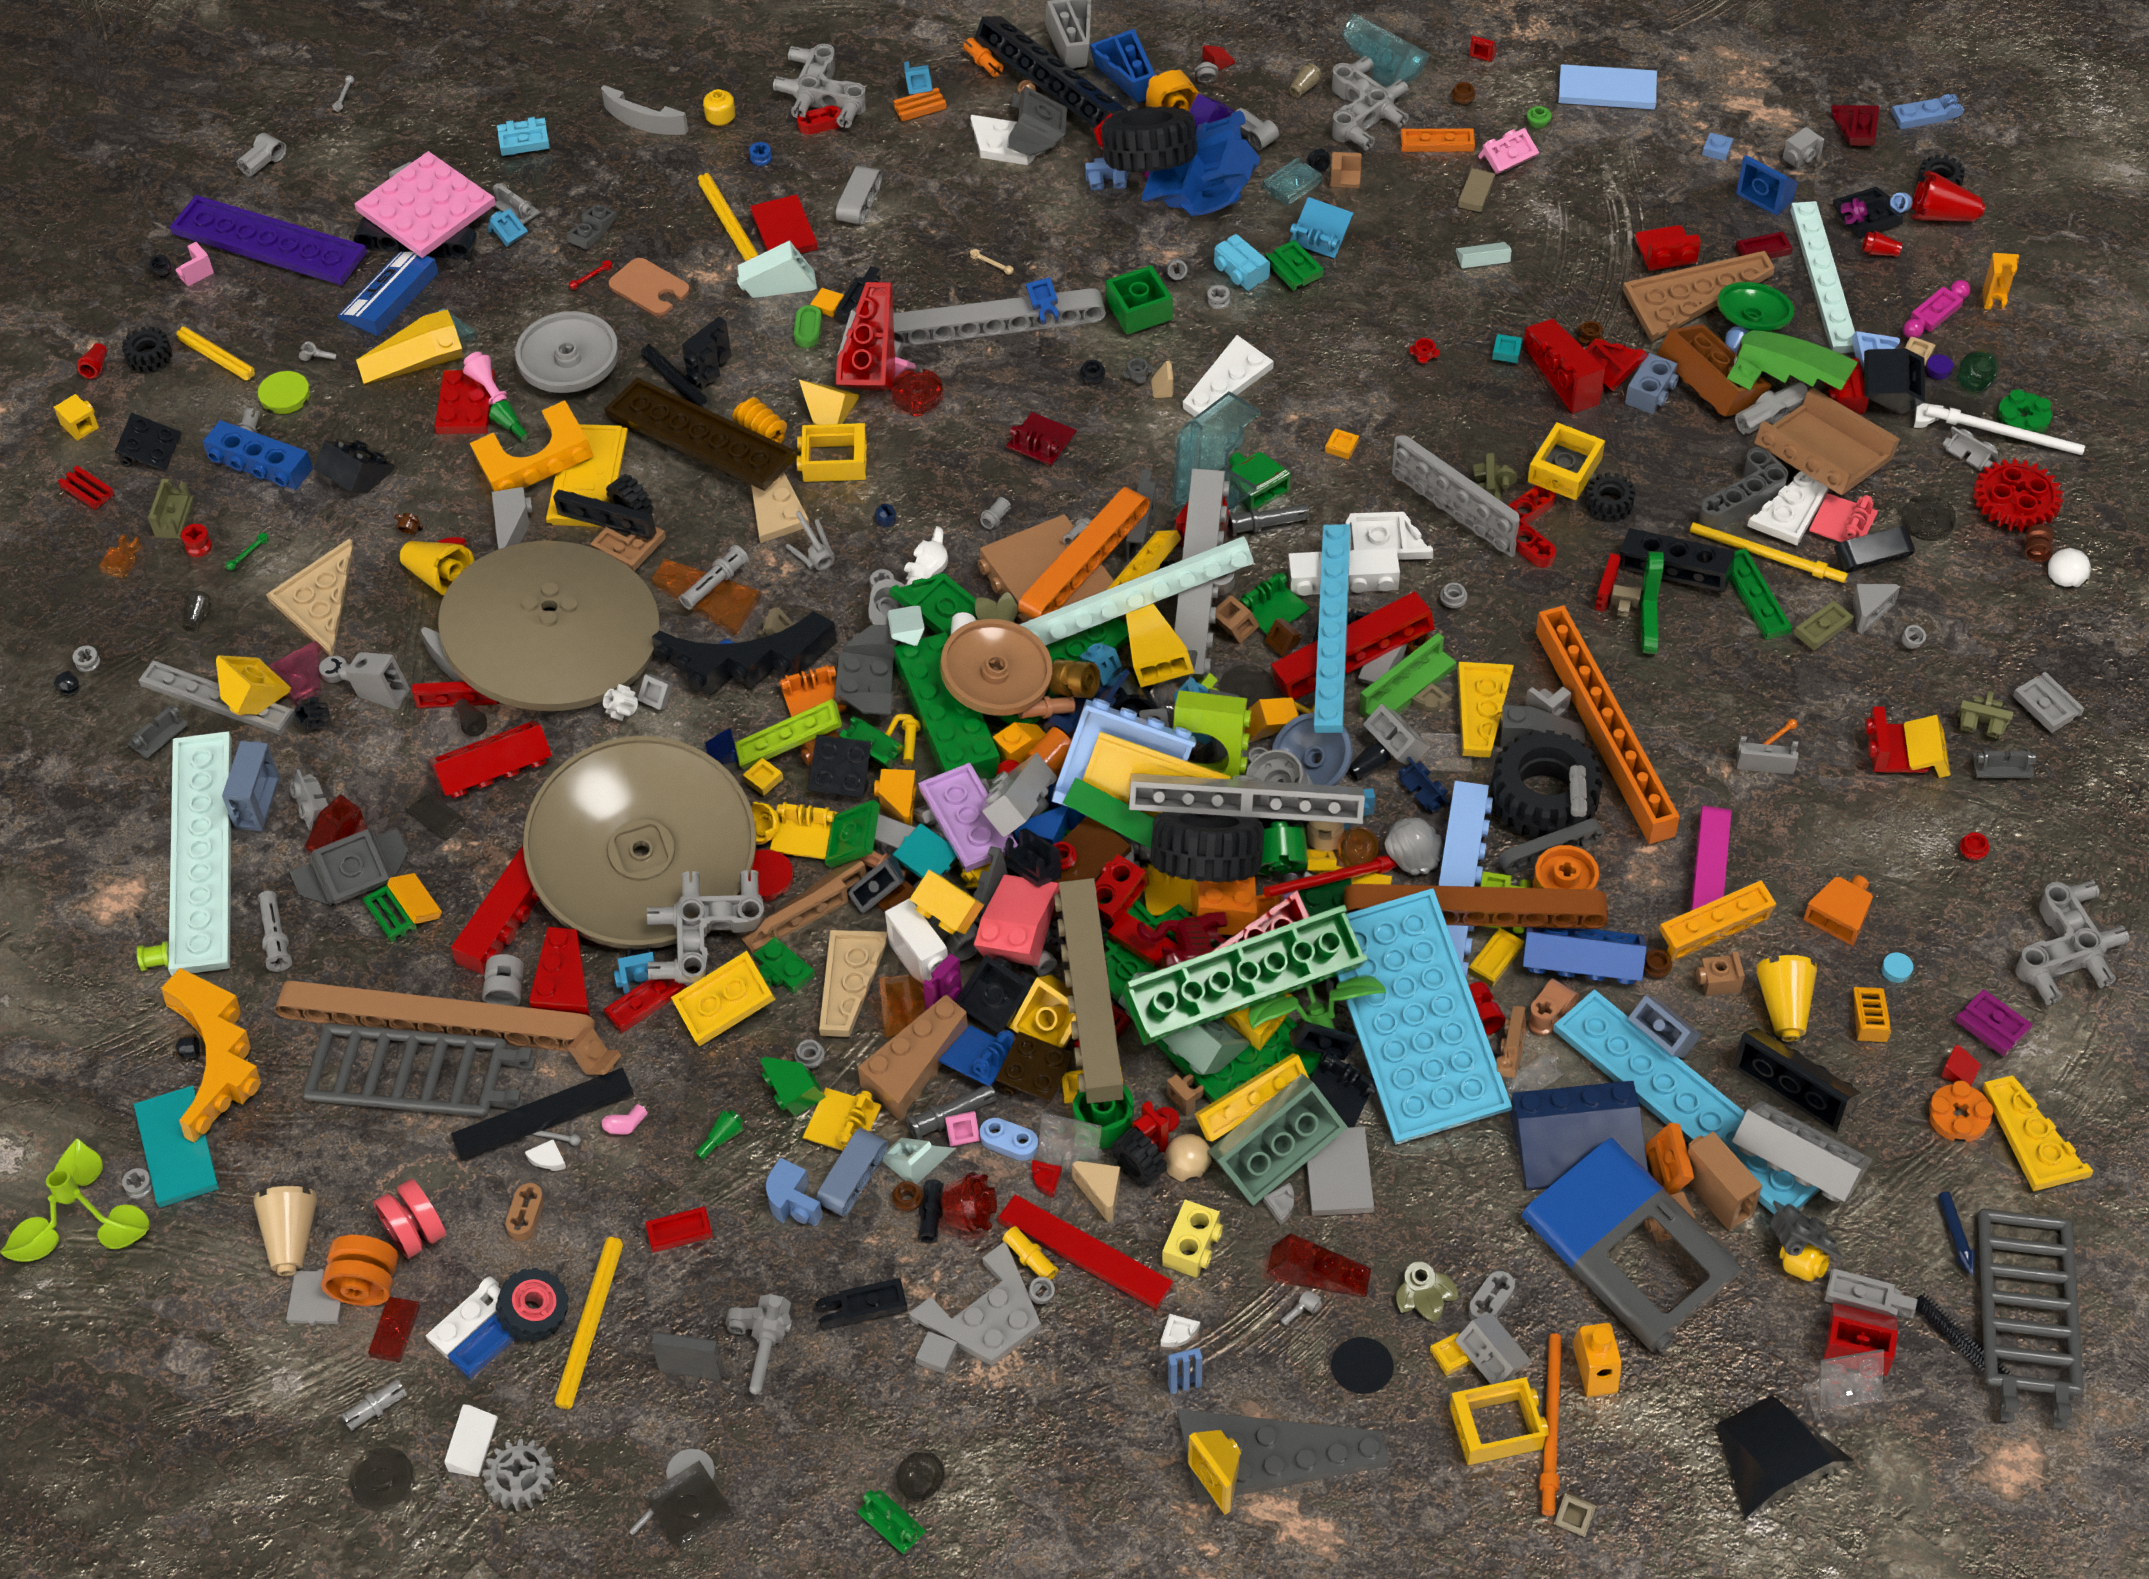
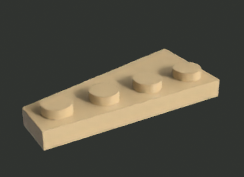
[819,930,888,1037]

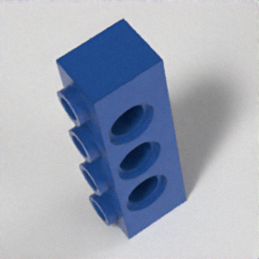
[203,420,313,490]

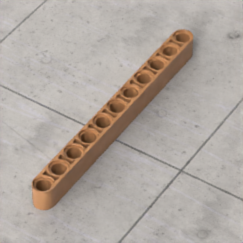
[275,981,595,1052]

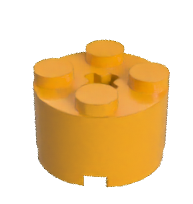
[1146,70,1200,111]

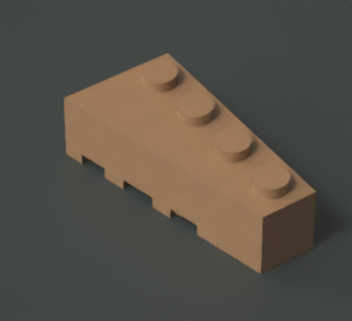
[858,995,968,1122]

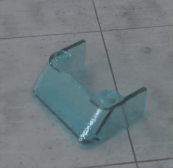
[1173,391,1261,510]

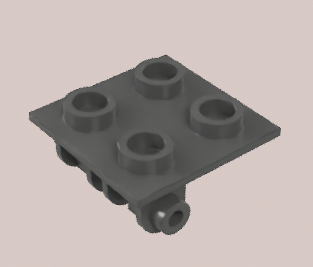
[1770,1200,1843,1260]

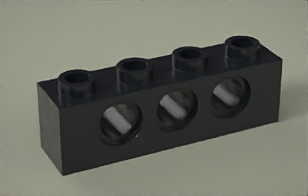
[1619,528,1735,593]

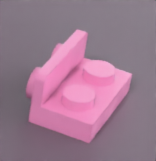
[1478,128,1539,175]

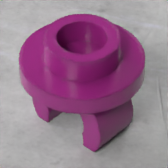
[1841,198,1868,224]

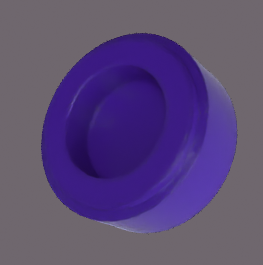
[1925,355,1953,380]

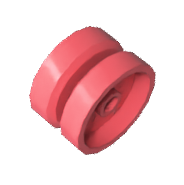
[373,1178,447,1259]

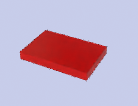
[750,194,818,254]

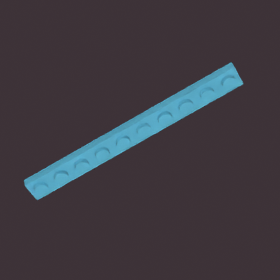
[1314,524,1351,733]

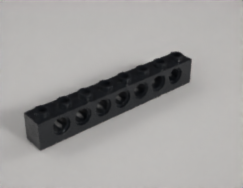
[974,16,1128,128]

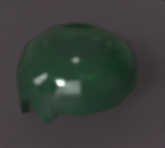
[1957,350,1999,393]

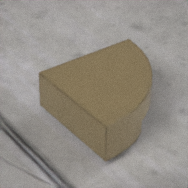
[1412,683,1452,711]

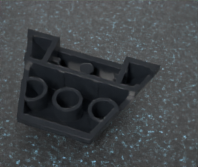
[1717,1395,1855,1521]

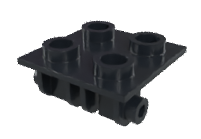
[115,412,181,472]
[808,735,872,798]
[1310,1051,1377,1128]

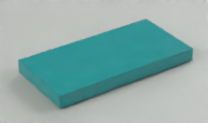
[134,1085,220,1208]

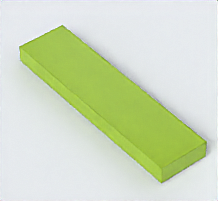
[734,699,842,770]

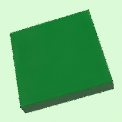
[825,800,880,868]

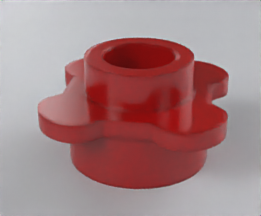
[1409,338,1440,364]

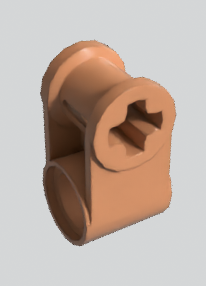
[1528,979,1579,1036]

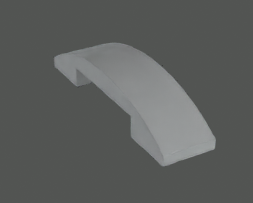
[601,85,688,135]

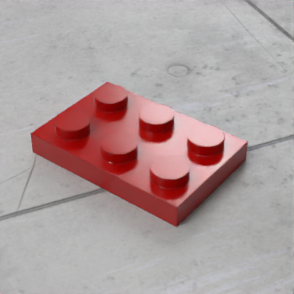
[434,370,496,434]

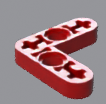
[1507,485,1556,568]

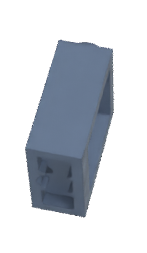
[222,741,280,831]

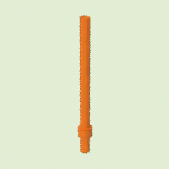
[1539,1333,1562,1516]

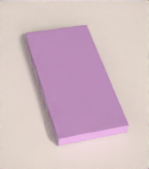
[918,763,1018,872]

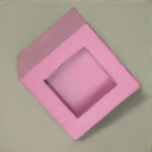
[176,242,214,286]

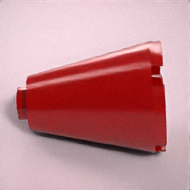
[1911,170,1985,222]

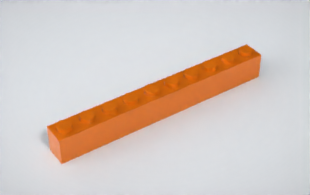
[1536,605,1680,844]

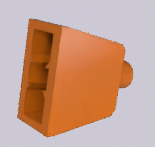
[1803,875,1873,946]

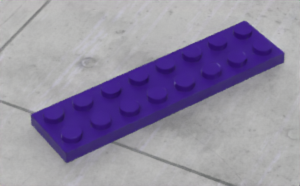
[170,195,367,285]

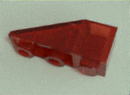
[1267,1233,1371,1298]

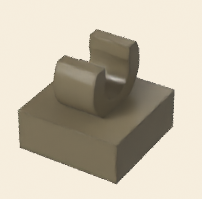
[1611,585,1641,618]
[758,607,794,638]

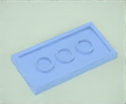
[1558,64,1657,110]

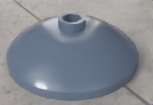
[1272,713,1353,786]

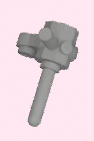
[725,1294,792,1395]

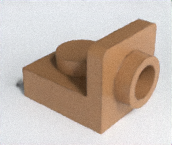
[568,1028,621,1075]

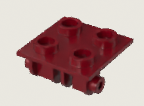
[1006,412,1077,466]

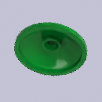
[1717,282,1794,332]

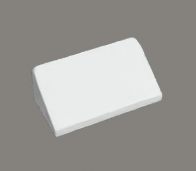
[445,1404,498,1477]

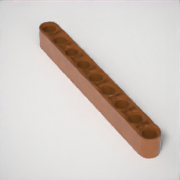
[1344,884,1608,929]

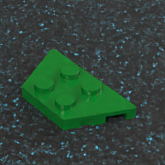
[889,573,978,637]

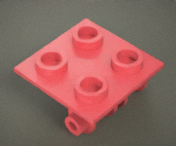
[1809,493,1878,542]

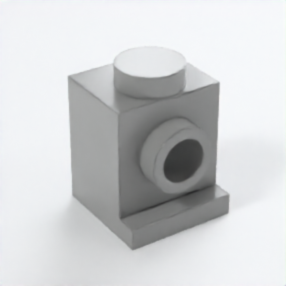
[1782,127,1824,168]

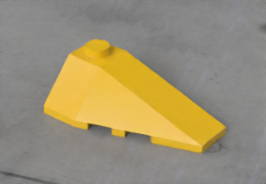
[356,309,463,385]

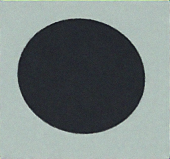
[1331,1337,1394,1394]

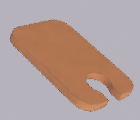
[609,258,690,316]

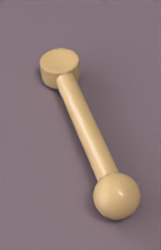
[970,249,1014,275]

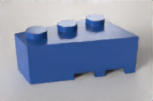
[1089,29,1155,103]

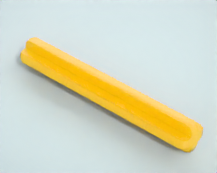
[176,327,255,381]

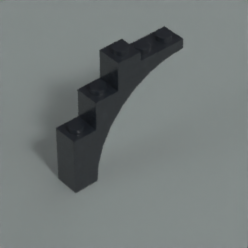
[652,611,837,696]

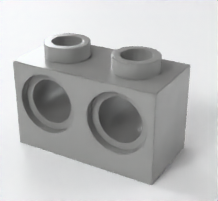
[1363,703,1430,766]

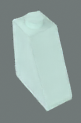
[737,241,817,298]

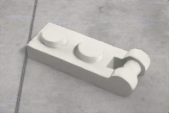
[426,1276,501,1360]

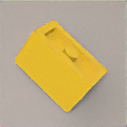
[1904,715,1951,778]

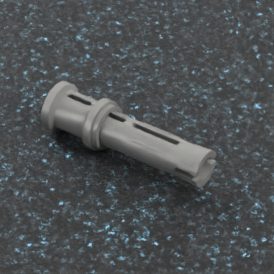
[679,545,749,610]
[258,891,292,972]

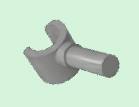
[299,341,337,361]
[1280,1291,1322,1326]

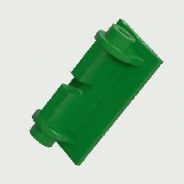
[857,1489,926,1555]

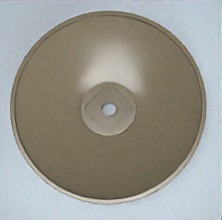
[438,541,660,711]
[523,736,756,949]

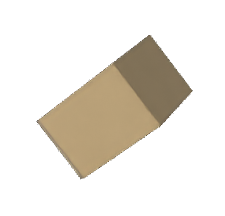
[1072,1161,1120,1223]

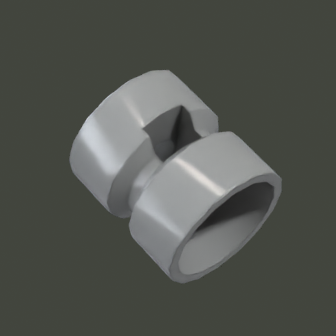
[482,954,524,1006]

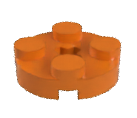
[1929,1081,1993,1142]

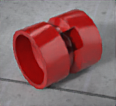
[1468,982,1506,1037]

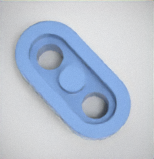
[980,1118,1038,1161]

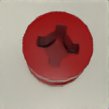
[181,524,212,557]

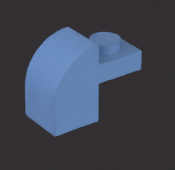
[766,1158,823,1227]

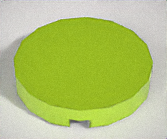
[258,371,310,414]

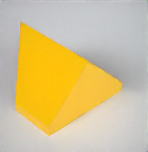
[799,380,859,425]

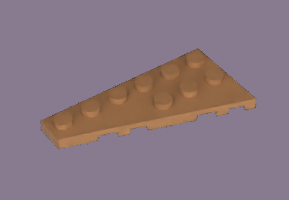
[1623,251,1775,342]

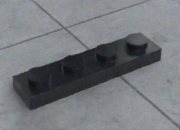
[553,489,657,540]

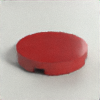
[748,849,793,902]

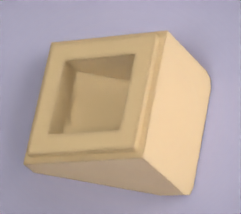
[1151,361,1173,398]

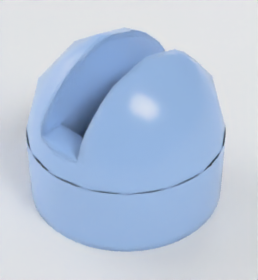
[1890,192,1913,213]

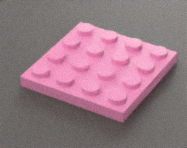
[355,151,496,258]

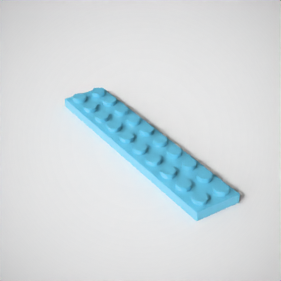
[1553,989,1821,1215]

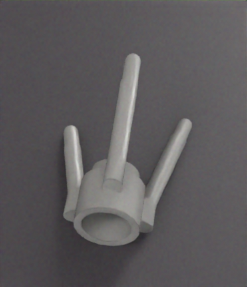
[786,511,835,571]

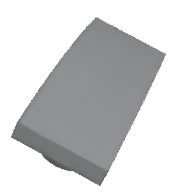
[1358,643,1408,684]

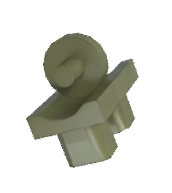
[1473,453,1517,501]
[1957,690,2013,739]

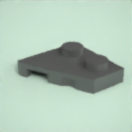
[973,846,1009,919]

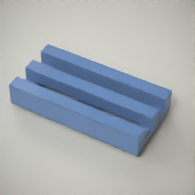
[1168,1348,1203,1394]

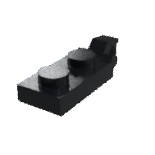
[835,266,881,322]

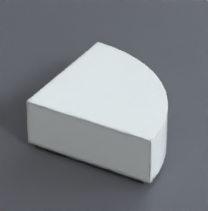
[1914,403,1944,428]
[525,1140,566,1171]
[1161,1314,1200,1347]

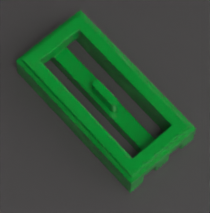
[363,885,417,943]

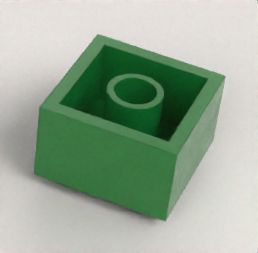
[1106,265,1173,335]

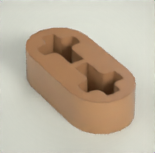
[506,1183,544,1241]

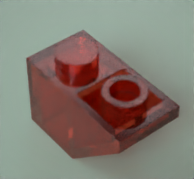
[305,794,367,854]

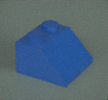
[1736,155,1798,216]

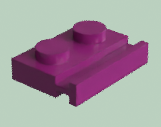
[923,954,962,1010]
[1955,989,2033,1057]

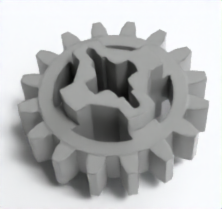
[483,1439,556,1511]

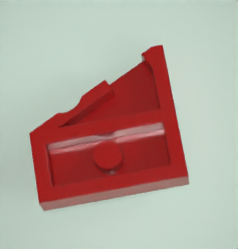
[1585,338,1649,391]

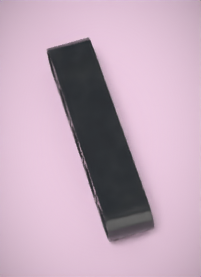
[353,217,477,259]

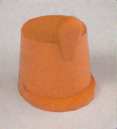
[1026,727,1072,789]

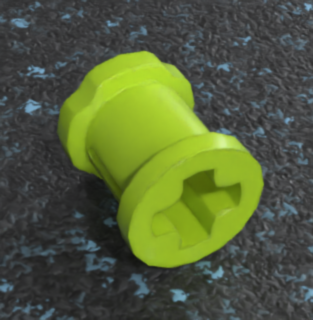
[137,941,169,971]

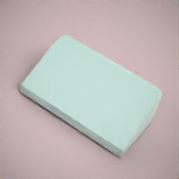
[1456,242,1512,269]
[887,606,924,646]

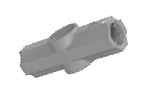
[1734,382,1808,434]

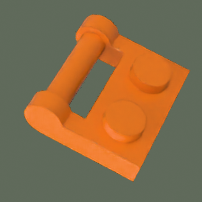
[1645,1123,1694,1195]

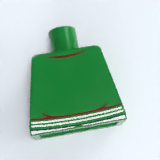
[1229,452,1291,512]

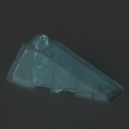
[1342,13,1430,87]

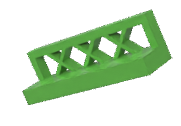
[1359,633,1457,719]

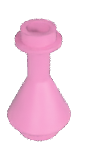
[463,352,508,405]

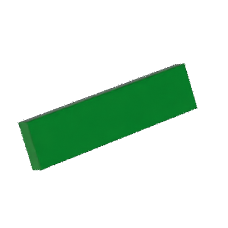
[1730,548,1792,640]
[1062,777,1155,849]

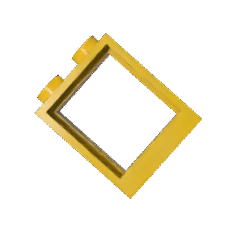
[1528,422,1605,500]
[797,423,867,482]
[1449,1377,1549,1465]

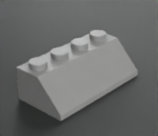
[1732,1101,1872,1202]

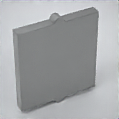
[286,1269,342,1326]

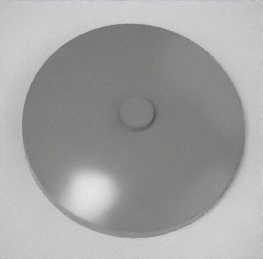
[515,311,619,393]

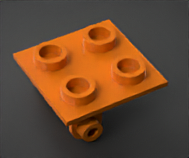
[779,664,847,717]

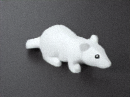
[904,526,948,586]

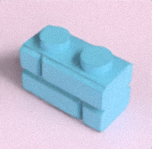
[1214,234,1270,291]

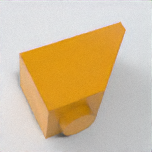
[993,722,1046,765]
[874,769,917,826]

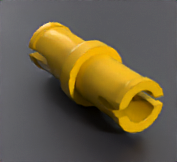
[1002,1226,1059,1280]

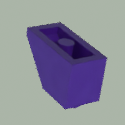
[1189,93,1235,130]

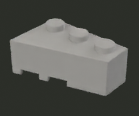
[1045,0,1092,68]

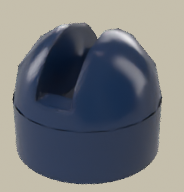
[875,503,897,527]

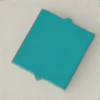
[892,823,957,879]

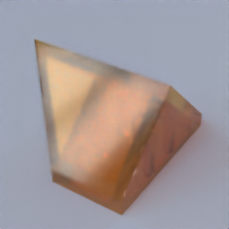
[879,975,926,1037]

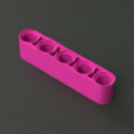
[1690,805,1731,911]

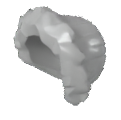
[1384,817,1444,876]

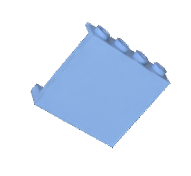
[1052,698,1196,808]

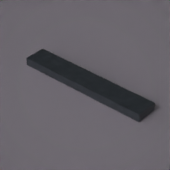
[451,1068,634,1161]

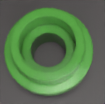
[1527,106,1551,129]

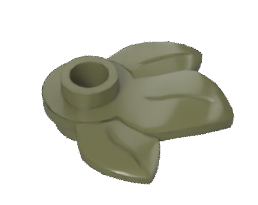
[975,592,1018,623]
[1396,1261,1459,1323]

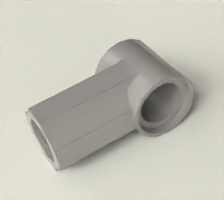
[1235,108,1279,151]
[236,133,287,177]

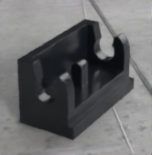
[1004,828,1061,887]

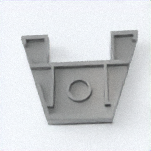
[909,1242,1041,1366]

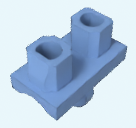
[1085,153,1130,191]

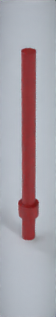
[1263,855,1399,898]

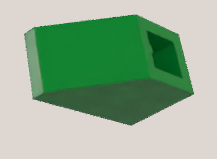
[760,1057,826,1117]

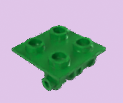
[1238,573,1310,635]

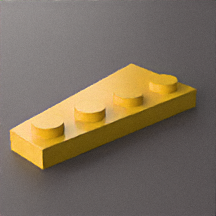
[1457,662,1514,758]

